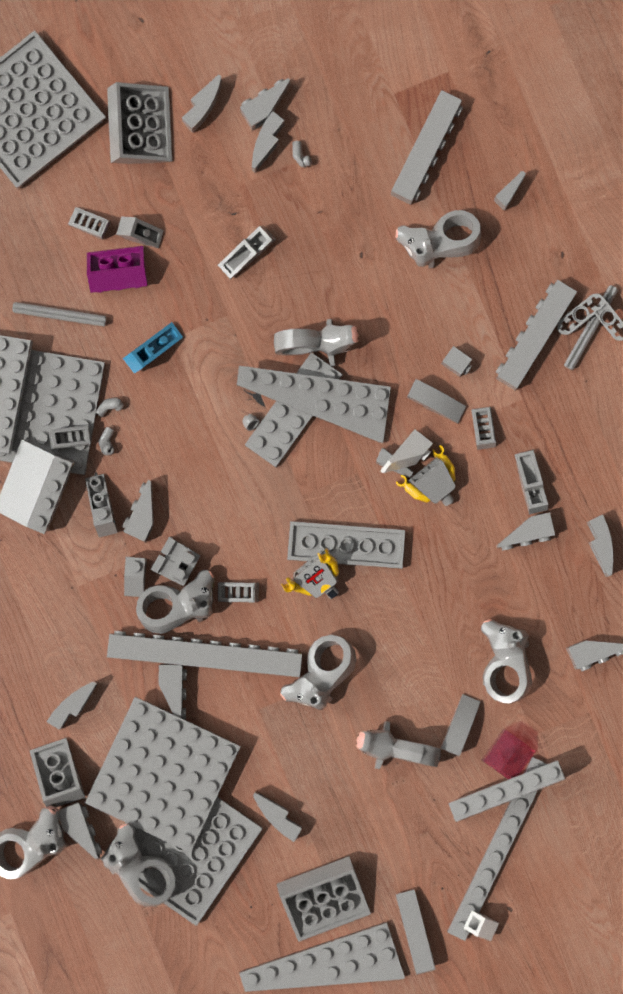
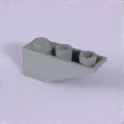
[240,78,290,131]
[85,474,118,538]
[122,480,154,542]
[496,513,555,551]
[566,640,623,671]
[159,664,187,719]
[59,803,102,860]

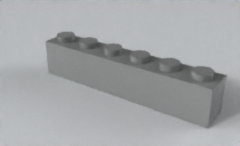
[391,90,463,205]
[496,280,577,390]
[448,761,566,822]

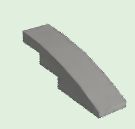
[396,890,435,975]

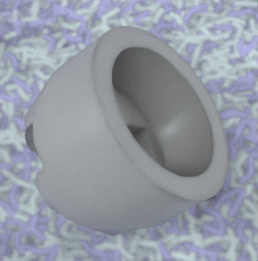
[242,414,259,431]

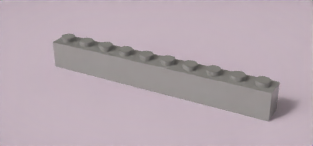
[107,631,302,677]

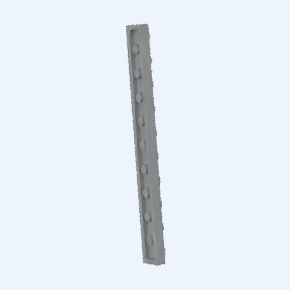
[447,757,547,941]

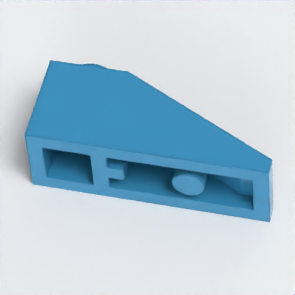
[123,322,183,373]

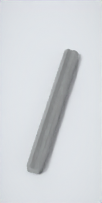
[564,285,618,370]
[12,302,107,327]

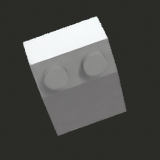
[30,738,85,807]

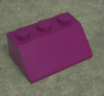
[87,246,147,293]

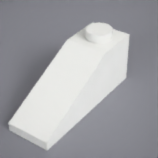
[381,429,433,474]

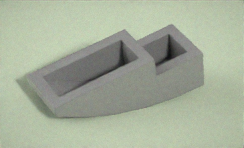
[182,74,222,133]
[252,111,285,173]
[218,225,276,279]
[407,379,466,424]
[515,450,548,515]
[586,514,613,577]
[47,681,98,730]
[441,694,480,756]
[253,791,302,842]

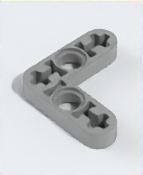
[557,294,623,341]

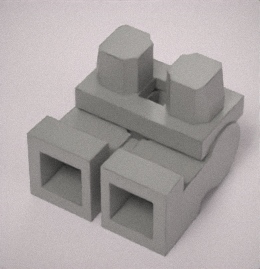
[151,537,200,586]

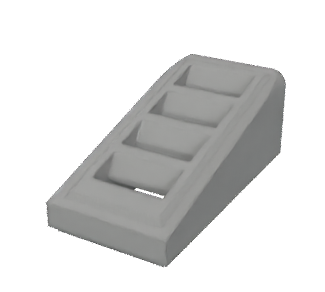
[494,171,526,210]
[68,207,110,240]
[471,407,496,450]
[49,425,91,451]
[376,448,413,478]
[218,582,259,602]

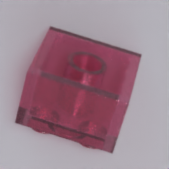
[482,729,535,780]

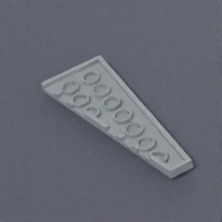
[236,366,391,443]
[239,922,405,992]

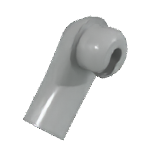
[292,141,312,168]
[96,398,124,417]
[98,427,115,456]

